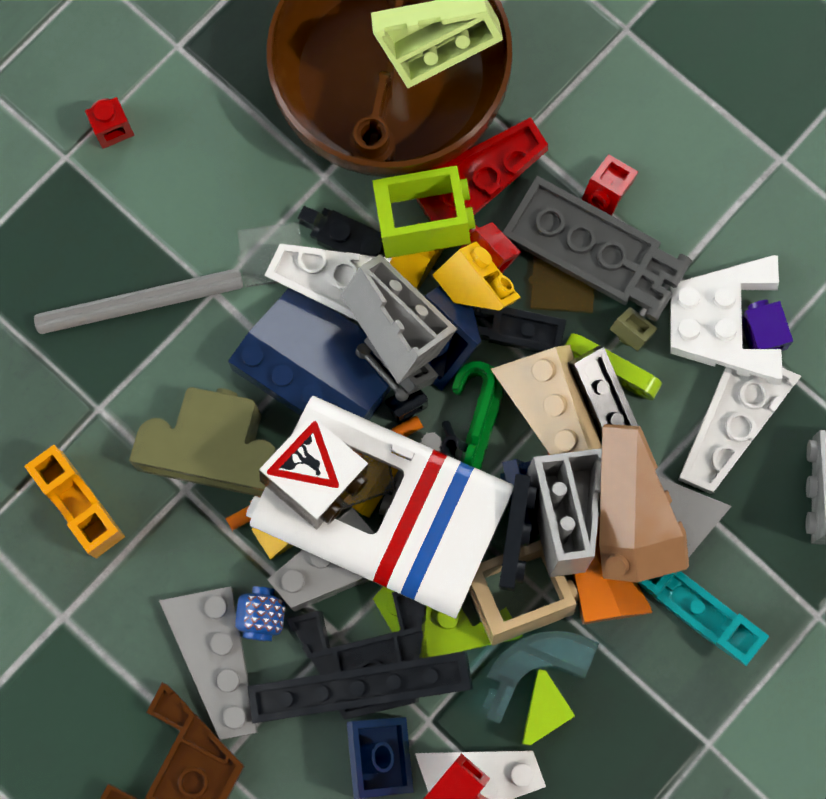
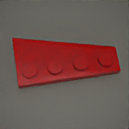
[416,117,548,222]

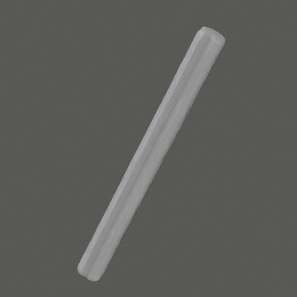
[34,269,243,334]

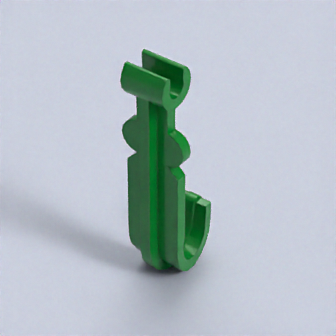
[452,361,504,470]

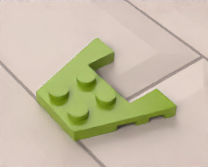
[373,586,523,658]

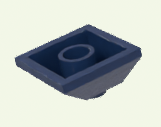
[424,286,481,391]

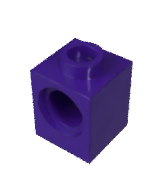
[742,300,793,351]

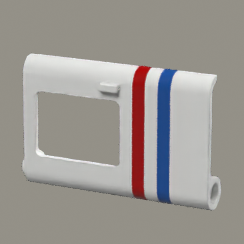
[246,396,514,619]

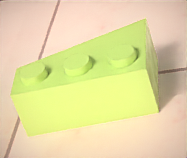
[371,0,503,88]

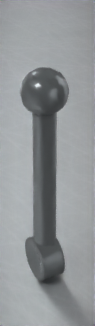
[355,343,409,401]

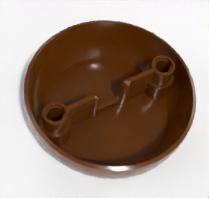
[267,0,513,177]

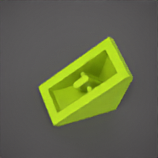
[522,669,575,746]

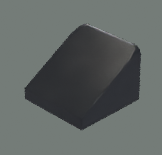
[386,389,428,424]

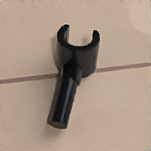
[441,421,468,459]

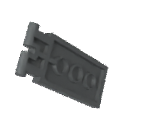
[503,176,692,321]

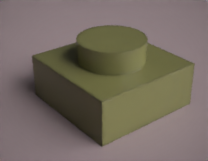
[610,307,658,352]

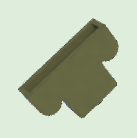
[129,387,277,497]

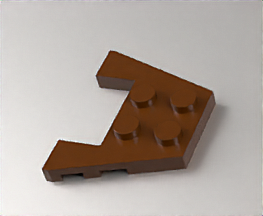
[100,682,245,799]

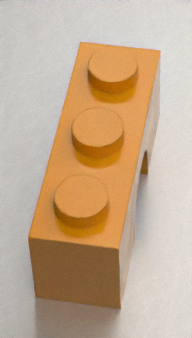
[24,444,125,559]

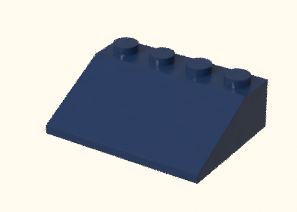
[228,288,396,420]

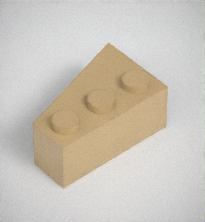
[491,345,602,455]

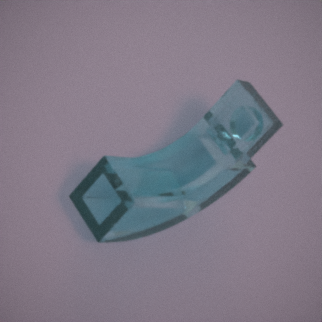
[482,631,599,724]

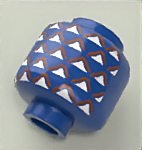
[235,586,286,641]

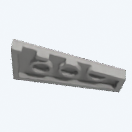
[159,586,258,740]

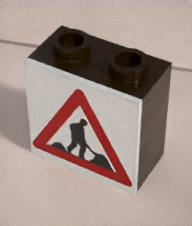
[259,415,368,530]

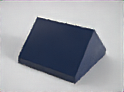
[347,717,414,799]

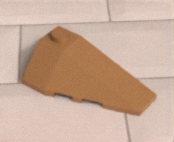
[599,424,689,582]

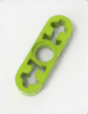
[565,333,662,400]

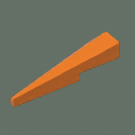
[547,451,652,625]

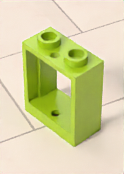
[372,165,476,258]

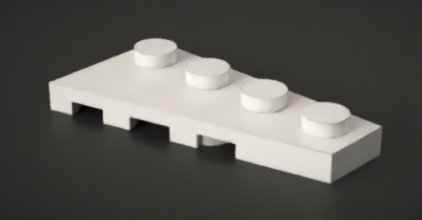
[678,367,801,494]

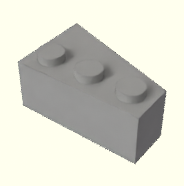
[267,508,375,612]

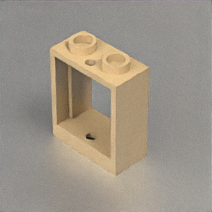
[469,540,579,646]

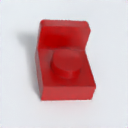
[581,154,638,216]

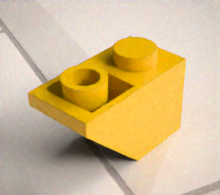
[432,241,521,311]

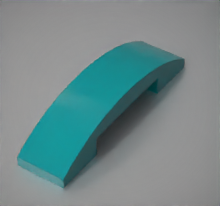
[637,571,770,666]

